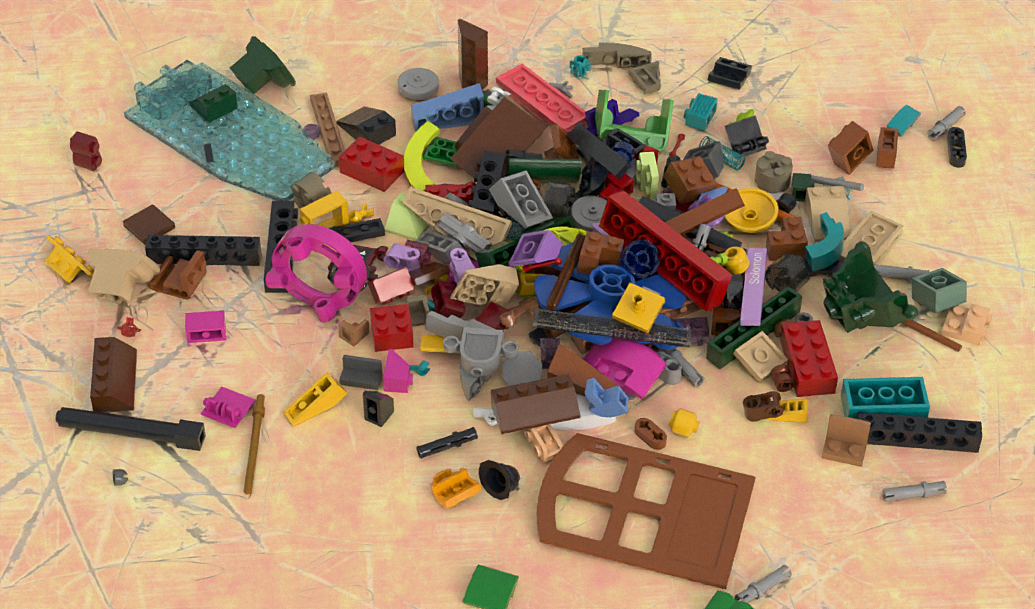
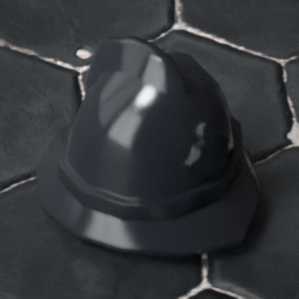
[478,460,520,500]

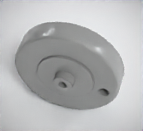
[398,68,439,100]
[570,196,607,232]

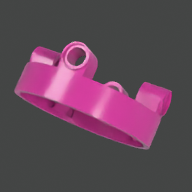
[266,224,367,322]

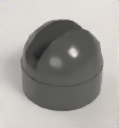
[113,469,128,486]

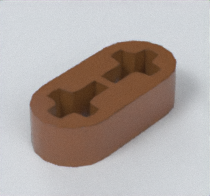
[634,418,667,450]

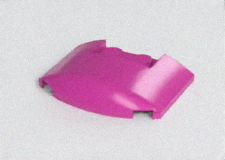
[583,337,666,399]

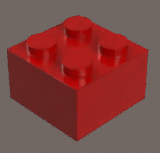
[370,304,414,352]

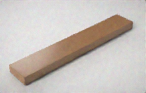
[310,93,345,167]

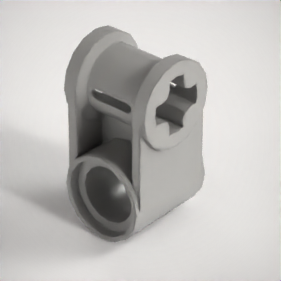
[656,350,682,385]

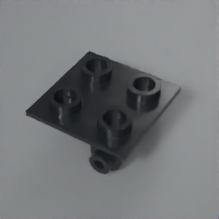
[725,115,769,159]

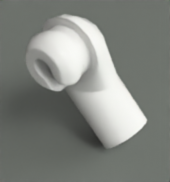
[473,407,497,426]

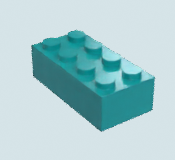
[841,377,930,419]

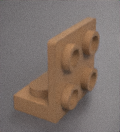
[822,414,871,467]

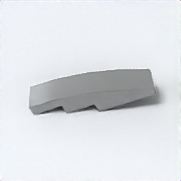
[425,311,505,344]

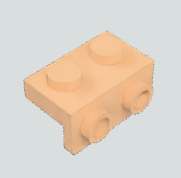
[524,424,563,463]

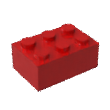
[339,136,405,192]

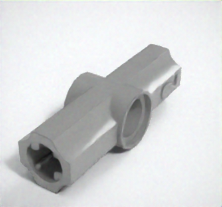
[438,213,492,253]

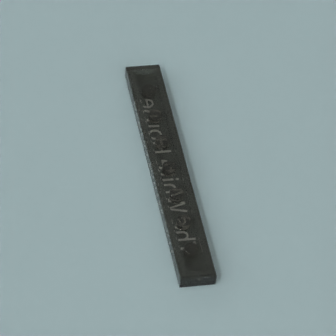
[533,309,691,347]

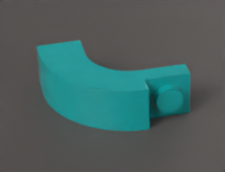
[805,212,844,272]

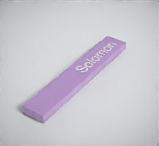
[740,248,767,326]

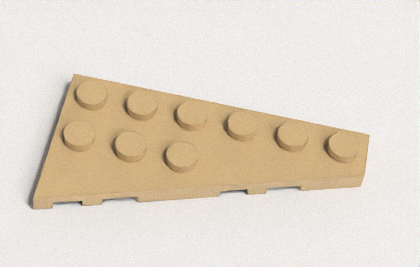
[403,187,512,262]

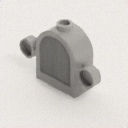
[443,327,518,377]

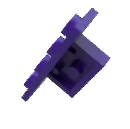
[585,99,640,137]

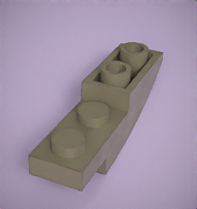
[582,43,652,68]

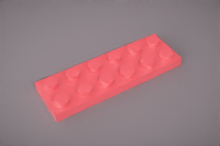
[496,64,586,134]

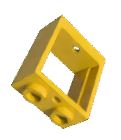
[299,191,349,228]

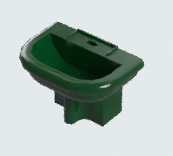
[230,36,296,94]

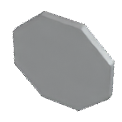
[502,351,542,386]

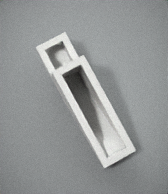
[550,394,617,431]

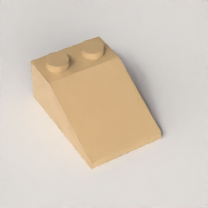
[805,186,851,242]

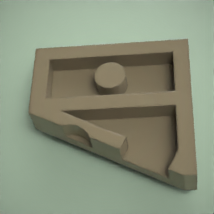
[629,61,661,94]

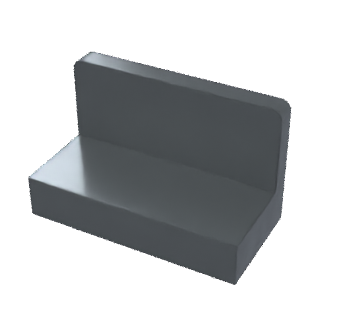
[339,355,383,390]

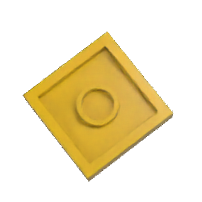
[612,283,665,334]

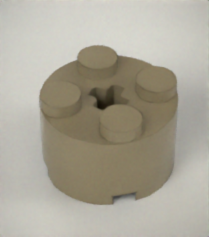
[755,151,793,193]
[290,172,332,208]

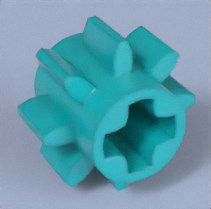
[570,55,591,77]

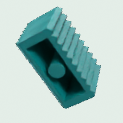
[683,93,718,131]

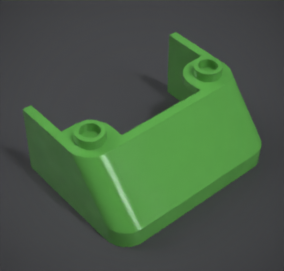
[595,90,674,152]

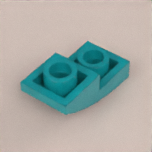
[887,104,921,137]

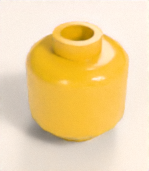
[724,247,750,274]
[668,408,700,437]

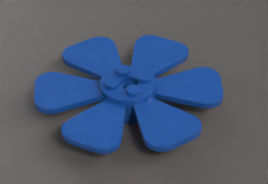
[534,242,685,345]

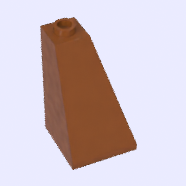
[547,344,622,396]

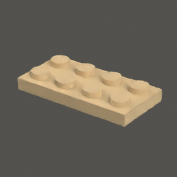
[838,211,903,264]

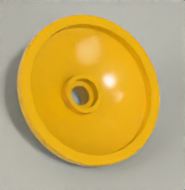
[724,188,778,233]

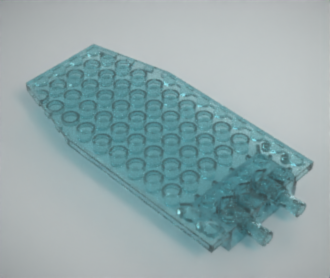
[124,60,336,201]

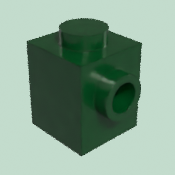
[791,173,815,202]

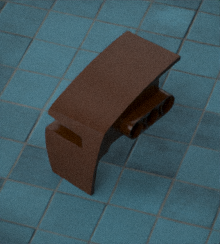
[450,95,549,178]

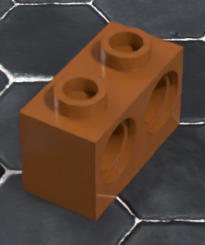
[876,127,898,169]

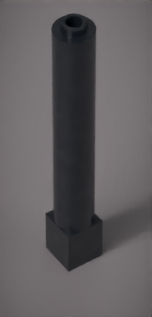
[56,407,206,451]

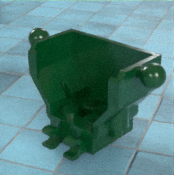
[823,241,918,333]

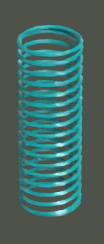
[699,136,745,171]

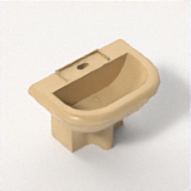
[88,248,160,305]

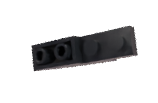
[579,137,610,198]

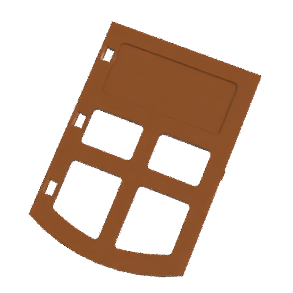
[537,433,756,589]

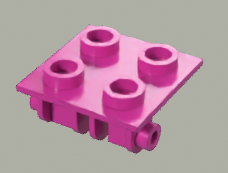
[201,387,256,428]

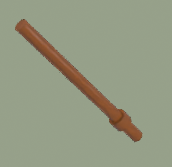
[902,320,962,352]

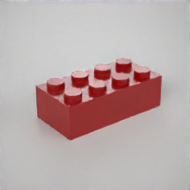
[780,320,838,397]

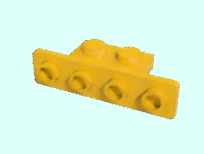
[44,235,95,283]

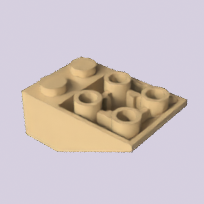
[451,264,519,307]

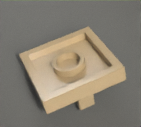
[733,331,788,382]

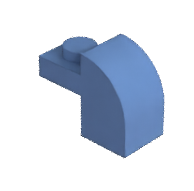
[585,378,629,417]

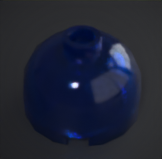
[620,240,660,279]

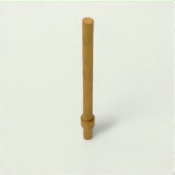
[244,394,265,494]

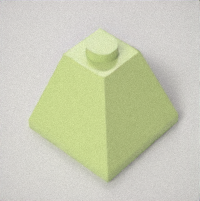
[385,192,429,241]

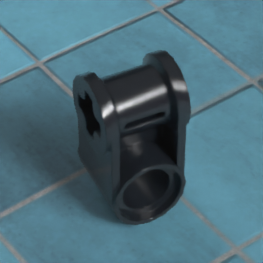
[721,273,743,309]

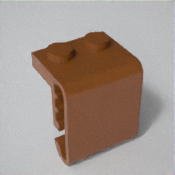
[149,250,207,300]

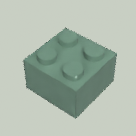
[912,268,967,313]

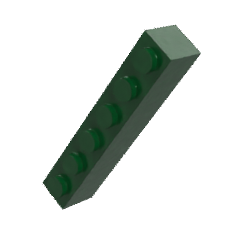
[475,216,575,268]
[706,286,802,369]

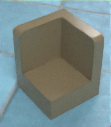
[406,294,429,326]

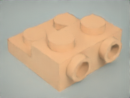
[941,303,992,345]

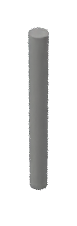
[811,175,864,191]

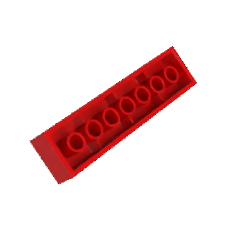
[599,191,733,312]

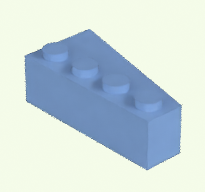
[411,83,484,132]

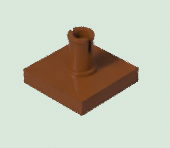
[544,123,578,159]

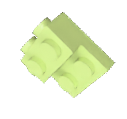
[635,152,659,199]

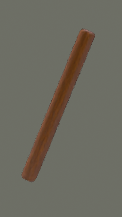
[546,234,585,311]

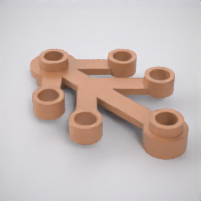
[499,296,542,328]

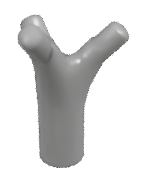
[549,81,573,98]

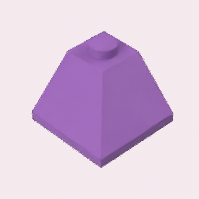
[508,230,563,267]

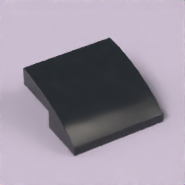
[707,57,752,90]

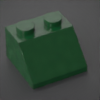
[189,84,238,123]

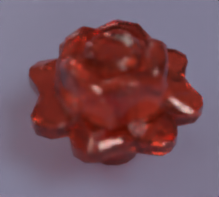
[117,317,141,337]

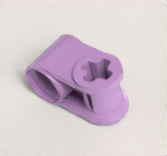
[384,244,421,272]
[450,248,475,285]

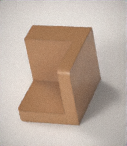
[338,319,370,346]

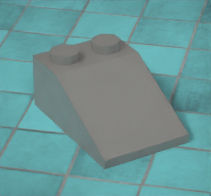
[489,171,553,229]

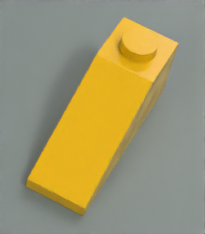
[283,372,348,426]

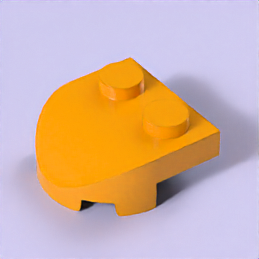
[430,468,482,509]

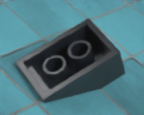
[336,106,396,145]

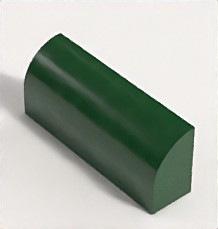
[505,158,581,183]

